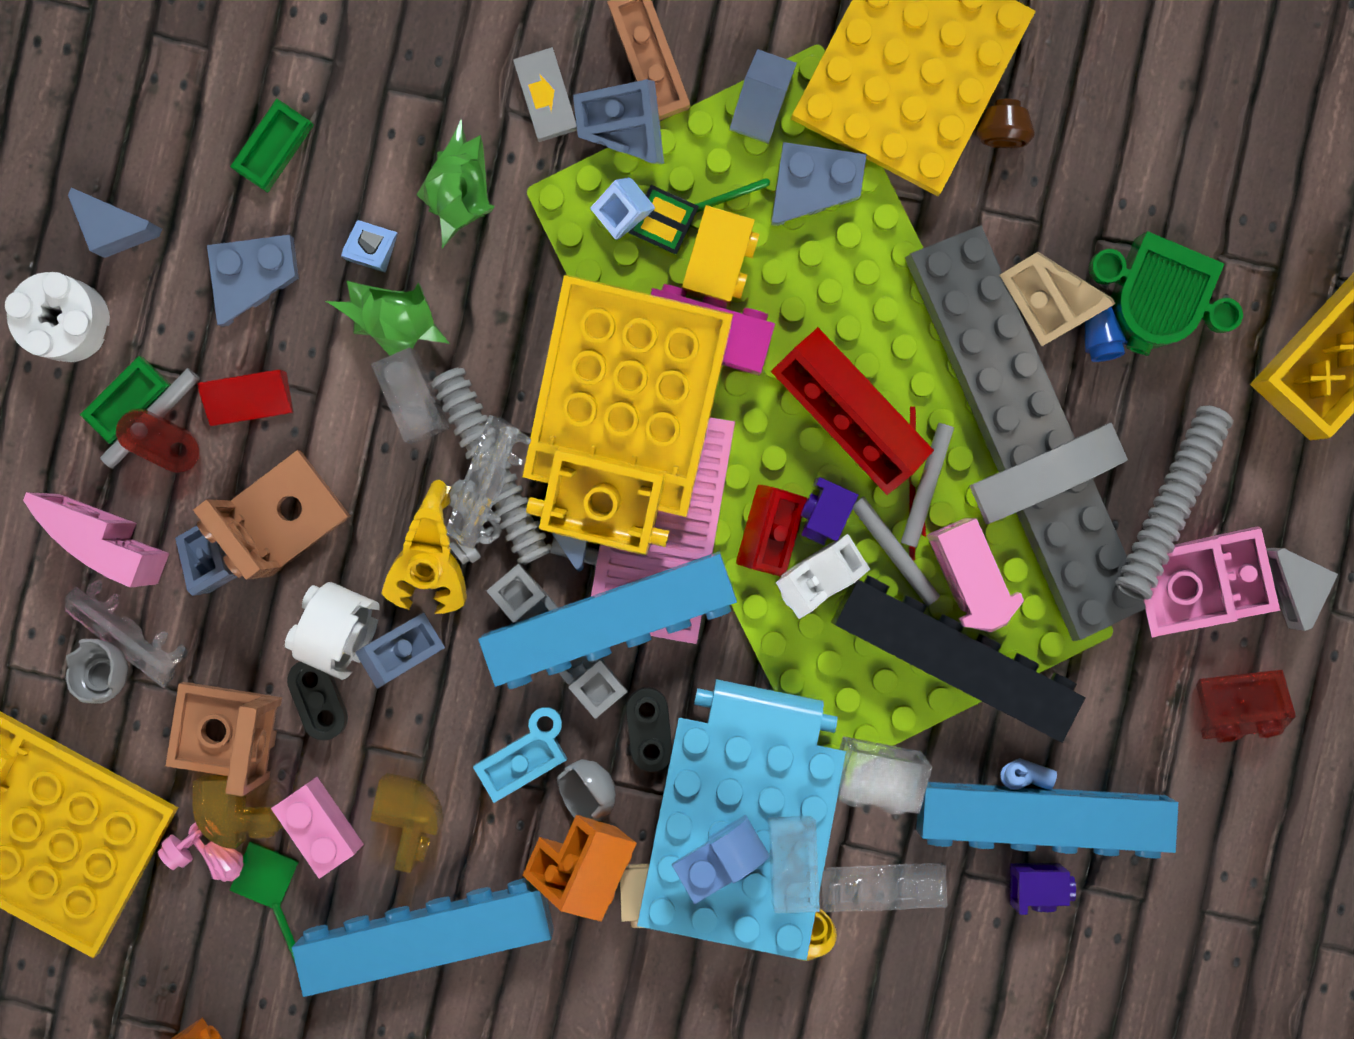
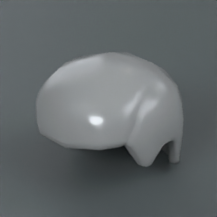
[65,639,129,704]
[557,759,616,821]

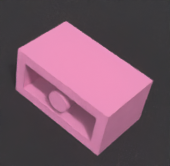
[271,777,364,879]

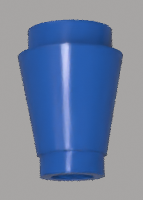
[1085,306,1127,362]

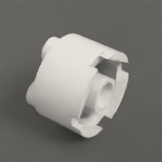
[5,272,110,362]
[285,582,380,680]

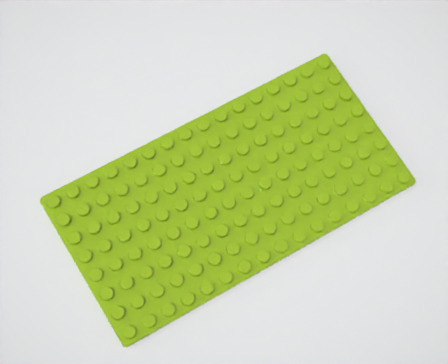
[527,45,1113,771]

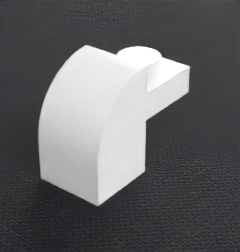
[776,534,870,619]

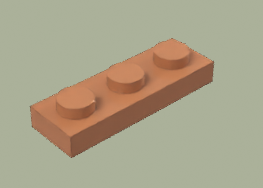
[607,0,690,120]

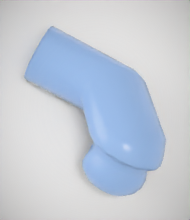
[1000,758,1057,790]

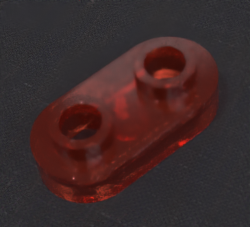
[116,409,200,473]

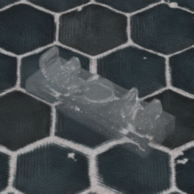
[446,414,531,549]
[65,580,185,688]
[821,863,948,913]

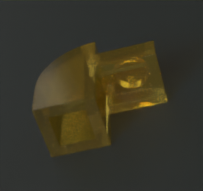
[370,773,443,873]
[192,774,283,849]

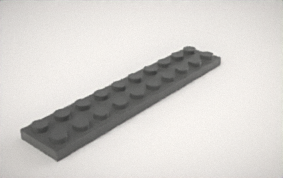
[905,225,1146,641]

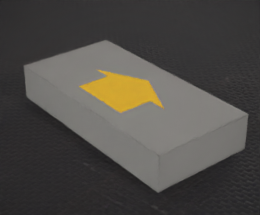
[513,47,577,142]

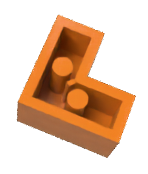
[522,815,637,922]

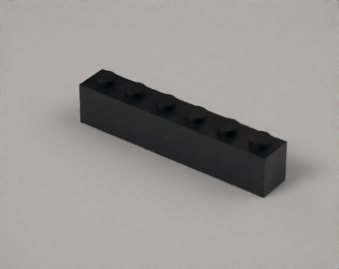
[831,575,1086,743]

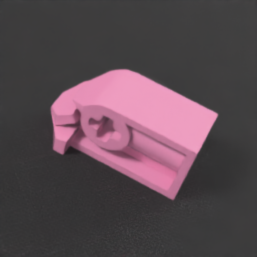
[927,518,1024,632]

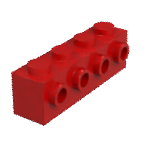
[770,327,934,495]

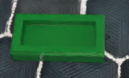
[230,98,314,193]
[80,356,171,445]

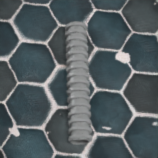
[430,367,552,565]
[1115,406,1234,600]

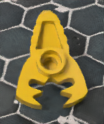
[381,480,467,614]

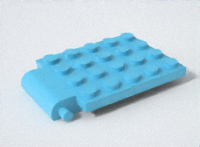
[637,679,846,961]

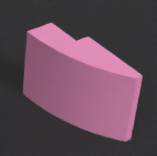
[23,492,169,587]
[1143,526,1280,637]

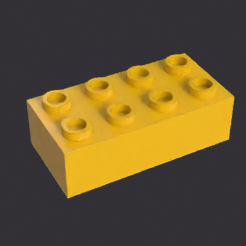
[1250,272,1354,441]

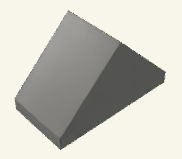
[1266,548,1338,631]

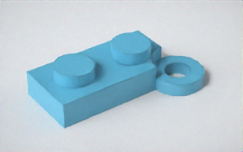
[473,707,567,803]

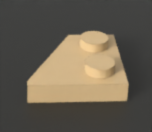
[1000,252,1115,346]

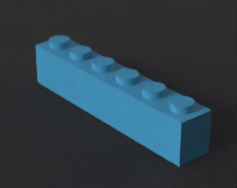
[478,551,737,689]
[916,781,1179,859]
[292,878,554,997]

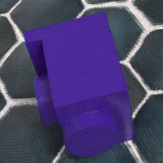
[800,477,858,545]
[1010,863,1076,915]

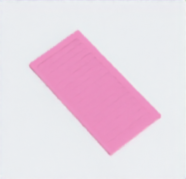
[591,417,735,644]

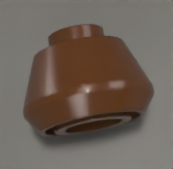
[977,99,1035,148]

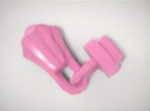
[158,821,244,882]

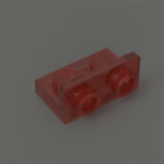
[1196,670,1296,743]

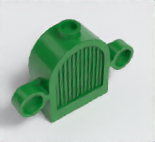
[1088,231,1243,356]

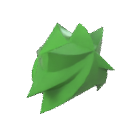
[417,120,495,249]
[325,281,450,359]

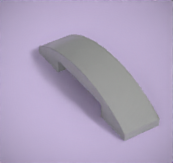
[969,422,1128,524]
[487,564,627,719]

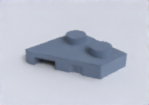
[573,79,664,164]
[771,142,867,226]
[207,235,299,327]

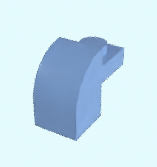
[672,815,770,904]

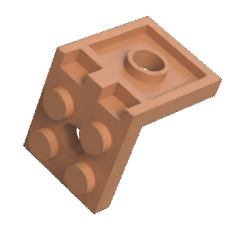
[193,450,351,580]
[165,682,282,796]

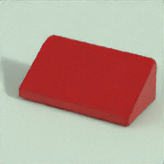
[197,370,293,427]
[736,484,807,577]

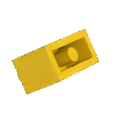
[682,205,760,307]

